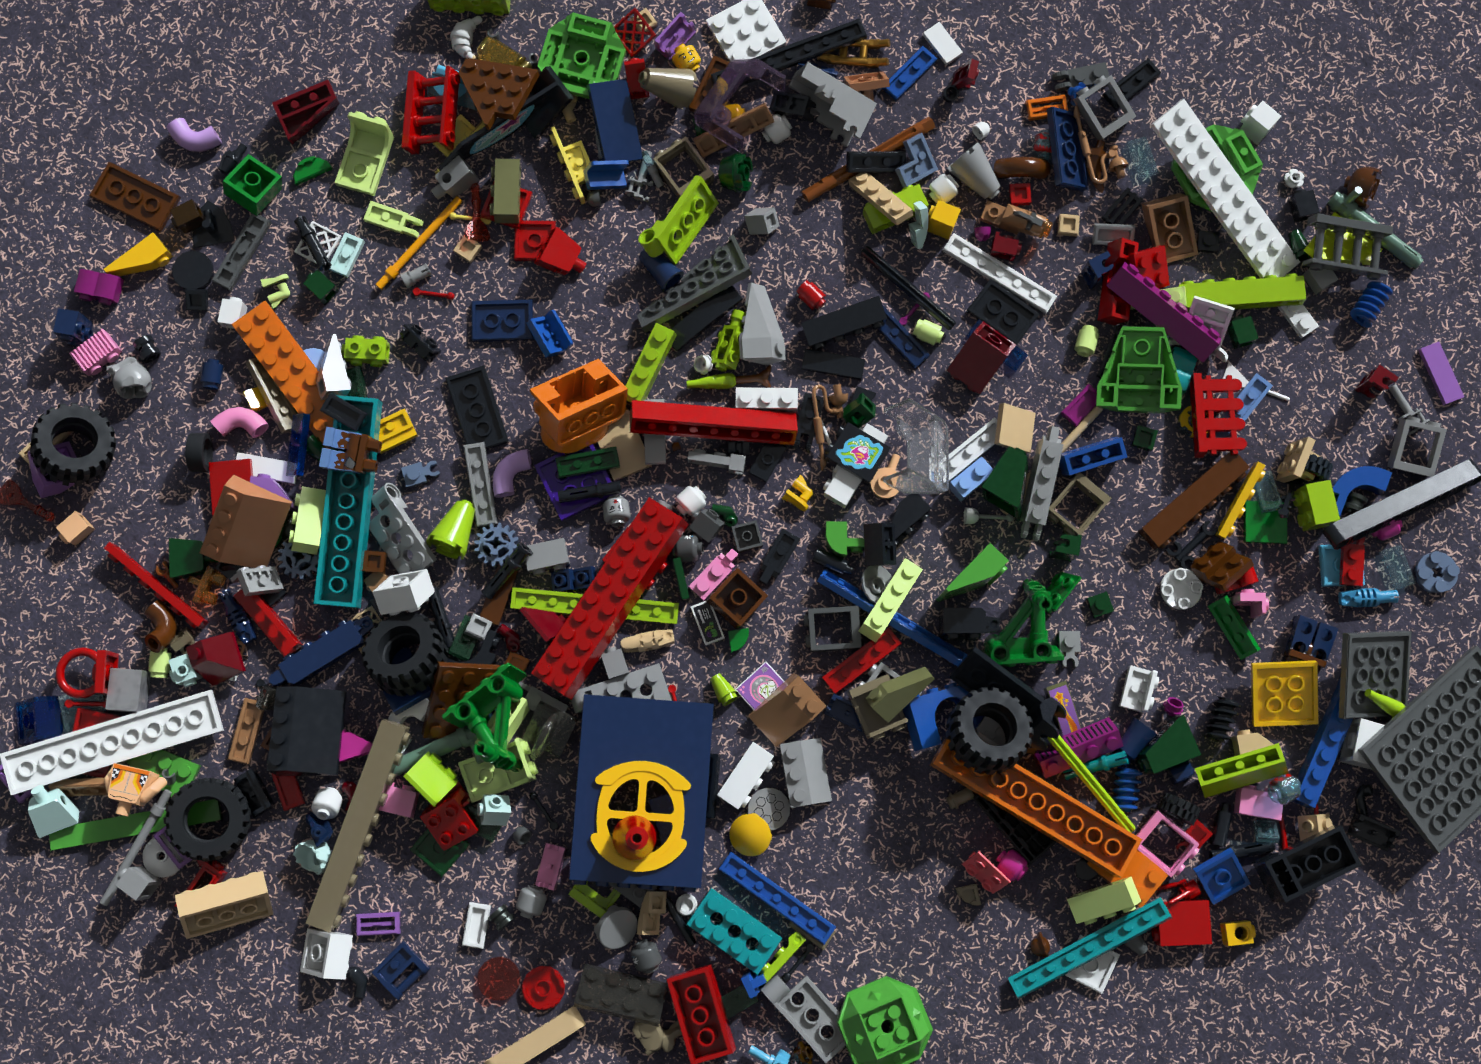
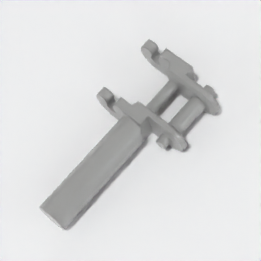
[624,150,654,202]
[1389,384,1430,436]

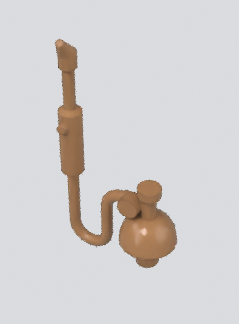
[1073,106,1129,184]
[812,384,848,471]

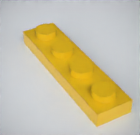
[1215,462,1266,539]

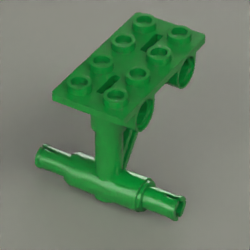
[981,578,1064,667]
[442,663,527,772]

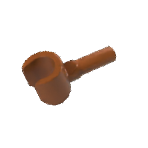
[156,561,178,589]

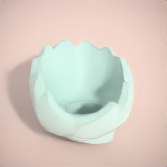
[293,840,332,875]

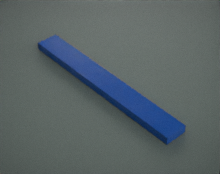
[817,569,967,666]

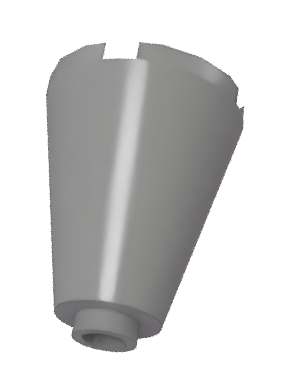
[946,142,1000,200]

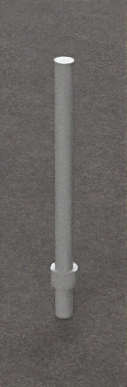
[100,789,172,906]

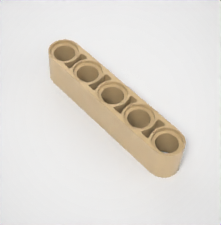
[484,1005,586,1064]

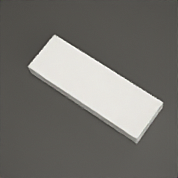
[236,452,299,484]

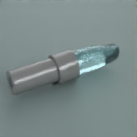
[641,151,664,188]

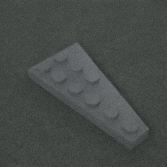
[637,234,753,333]

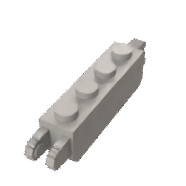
[1020,426,1064,541]

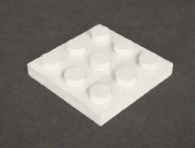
[706,0,787,66]

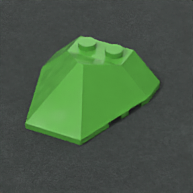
[1096,326,1182,414]

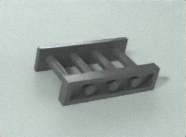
[1302,213,1393,280]

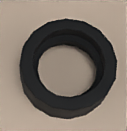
[185,433,213,472]

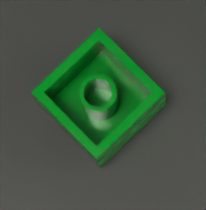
[223,154,282,216]

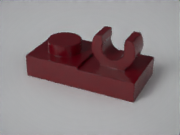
[951,59,979,90]

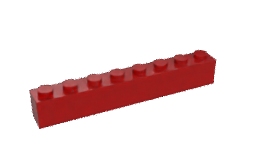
[630,400,798,445]

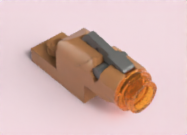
[980,201,1053,238]

